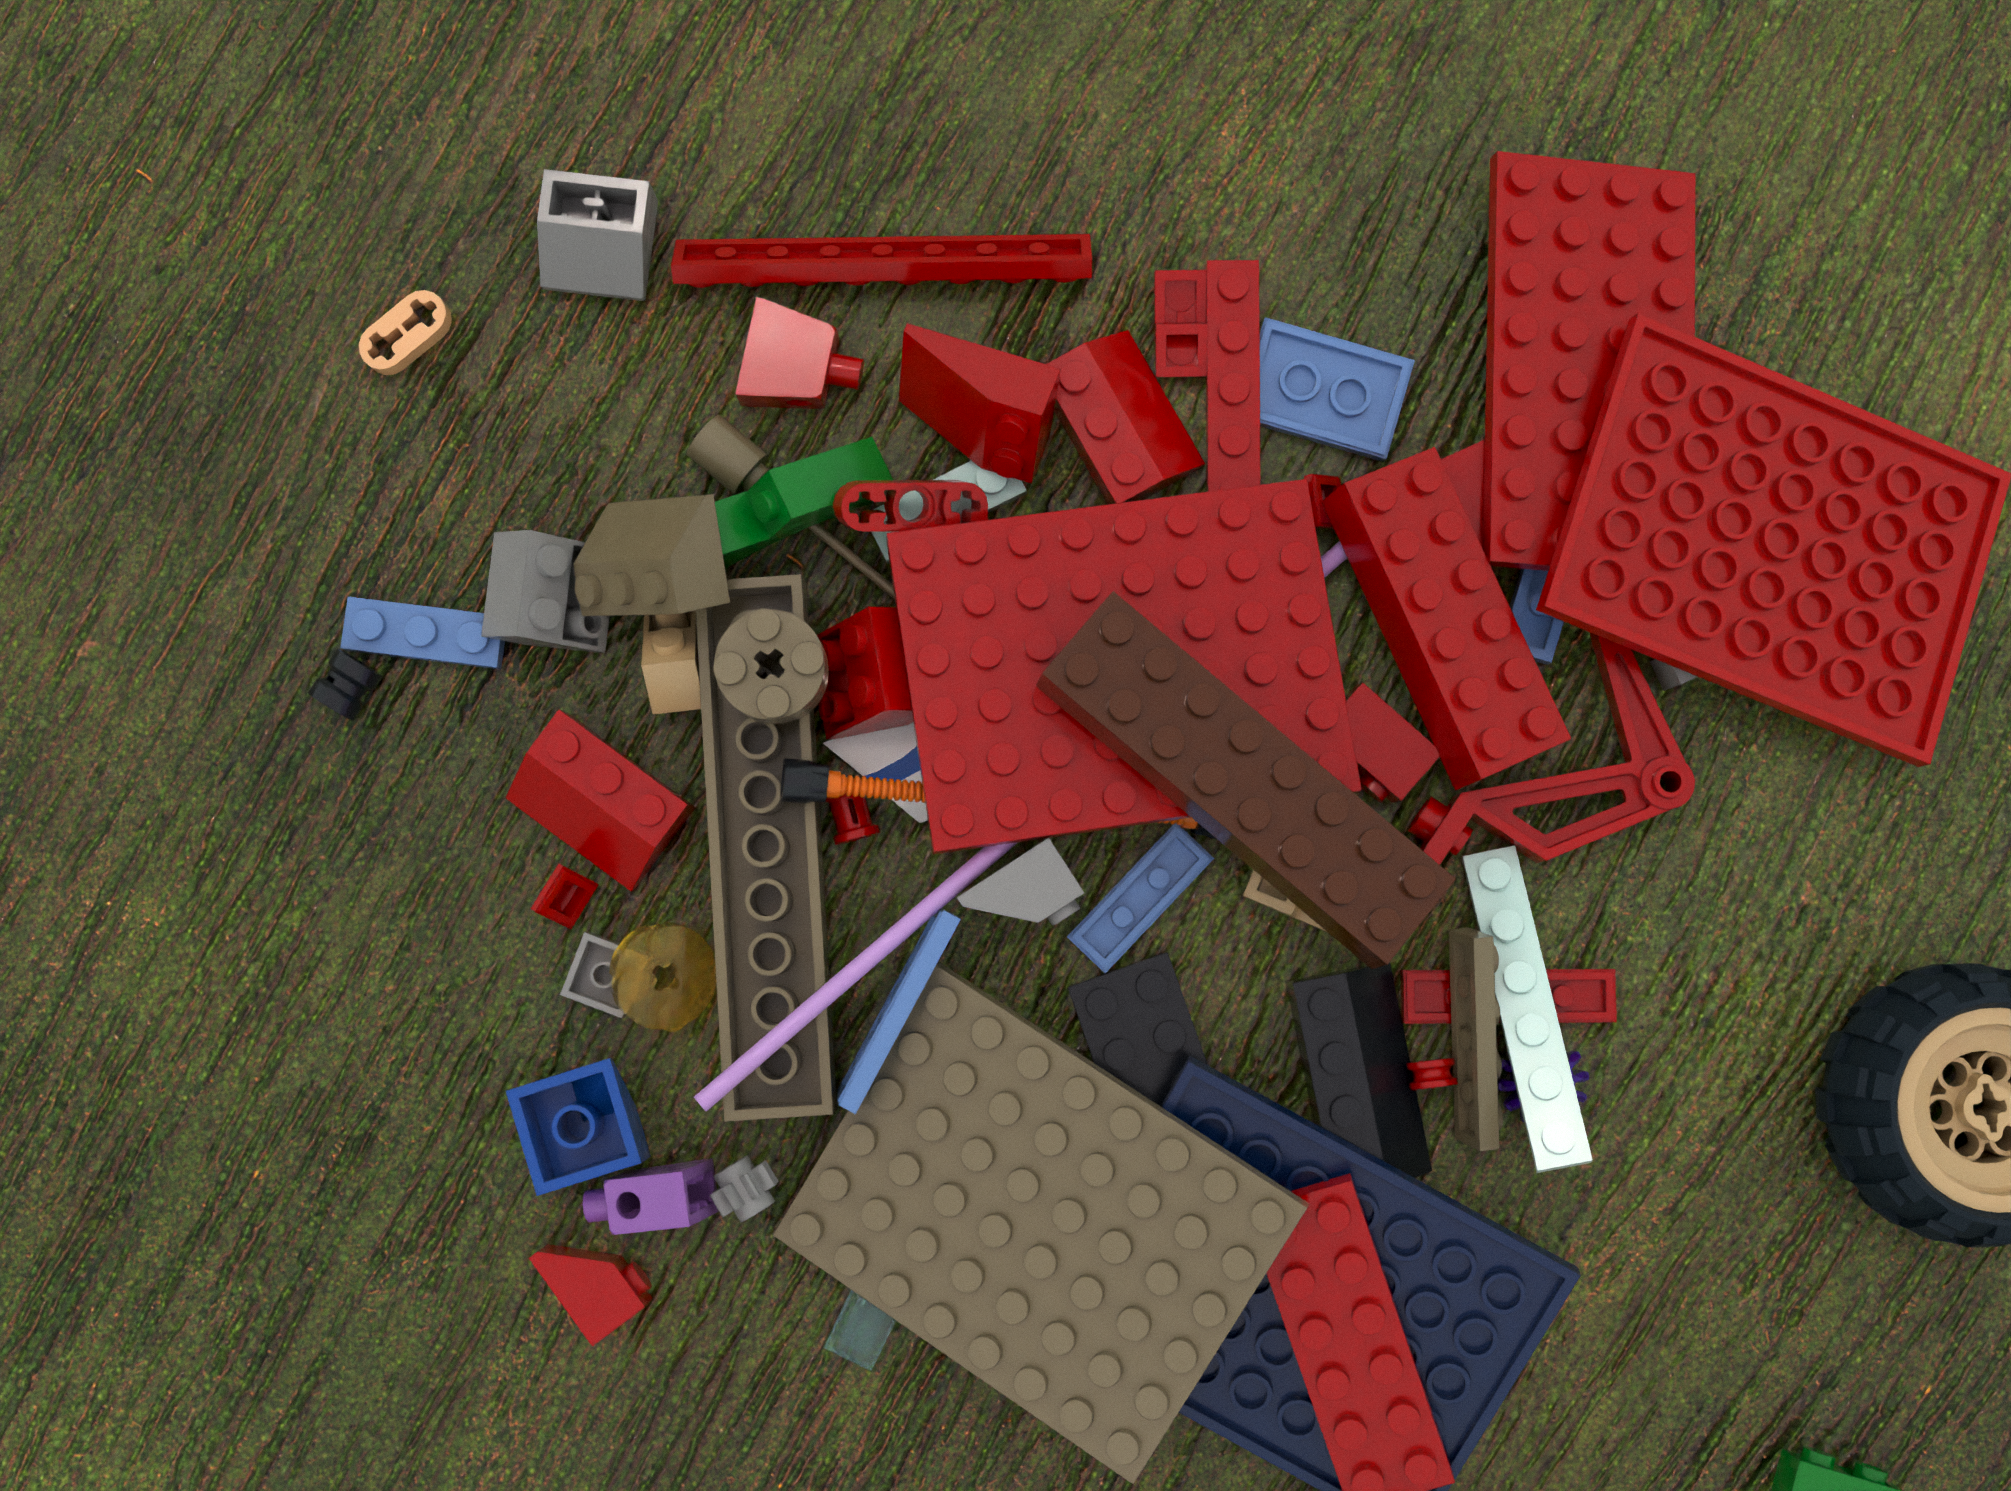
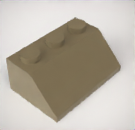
[573,494,730,616]

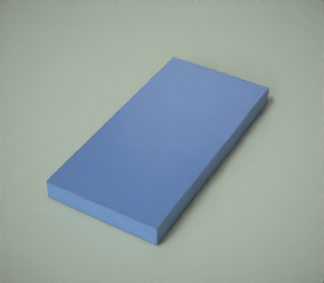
[837,908,961,1114]

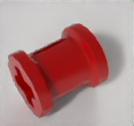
[826,793,881,845]

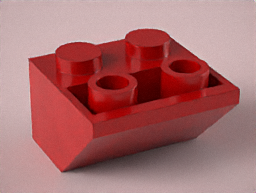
[817,606,913,739]

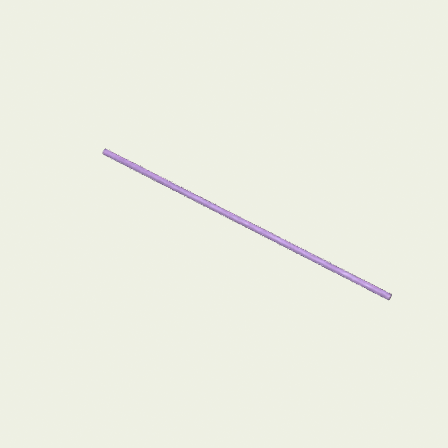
[694,541,1347,1112]

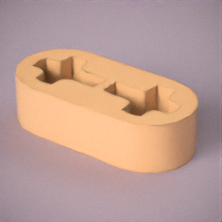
[359,290,452,375]

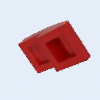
[1154,269,1208,377]

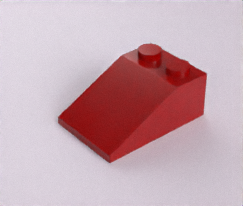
[899,323,1061,484]

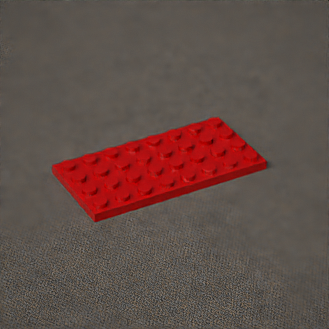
[1483,151,1696,571]

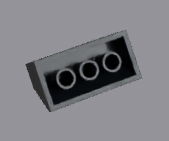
[1285,962,1432,1178]

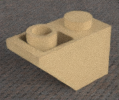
[641,610,701,714]

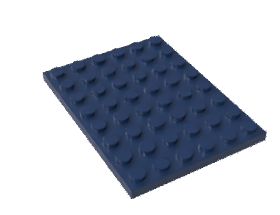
[1161,1056,1581,1491]

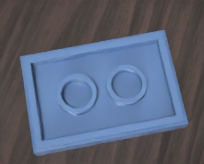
[1260,317,1415,462]

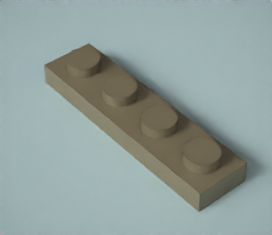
[1449,927,1503,1152]

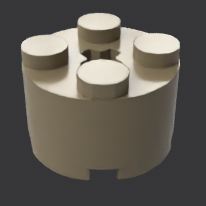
[713,608,829,724]

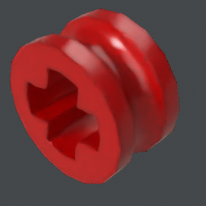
[1406,1058,1458,1090]

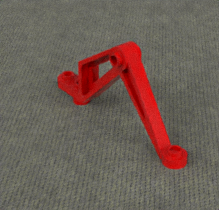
[1407,632,1695,865]

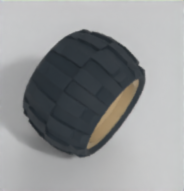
[1815,963,2011,1248]

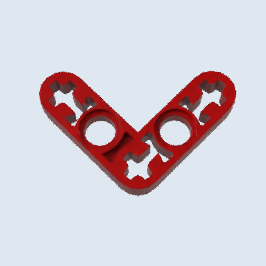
[833,480,988,532]

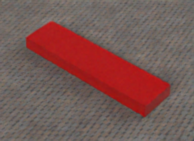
[1400,969,1617,1024]

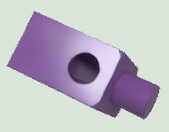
[583,1158,719,1235]

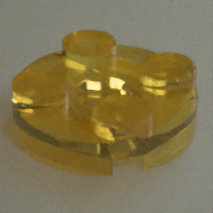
[609,922,716,1032]

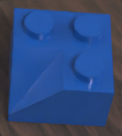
[506,1058,651,1196]

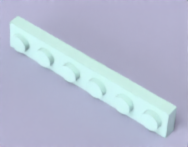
[1462,845,1593,1173]

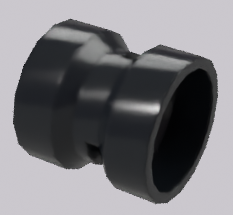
[308,648,383,721]

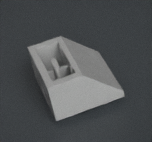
[537,169,658,301]
[481,530,610,653]

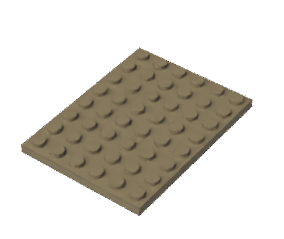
[773,963,1309,1484]

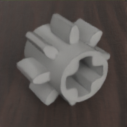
[709,1155,779,1223]

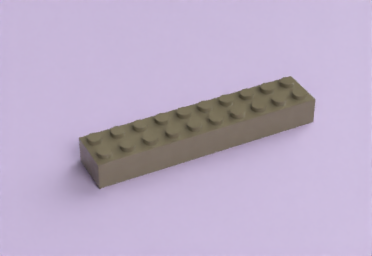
[696,574,838,1122]

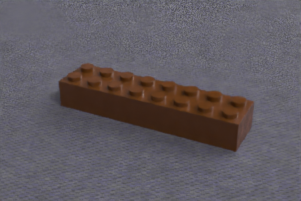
[1036,591,1456,969]

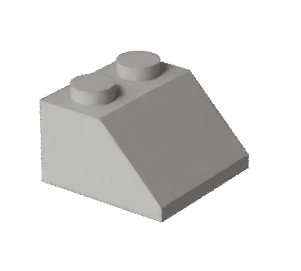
[957,838,1084,926]

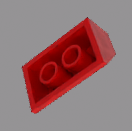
[1047,330,1205,504]
[506,710,696,892]

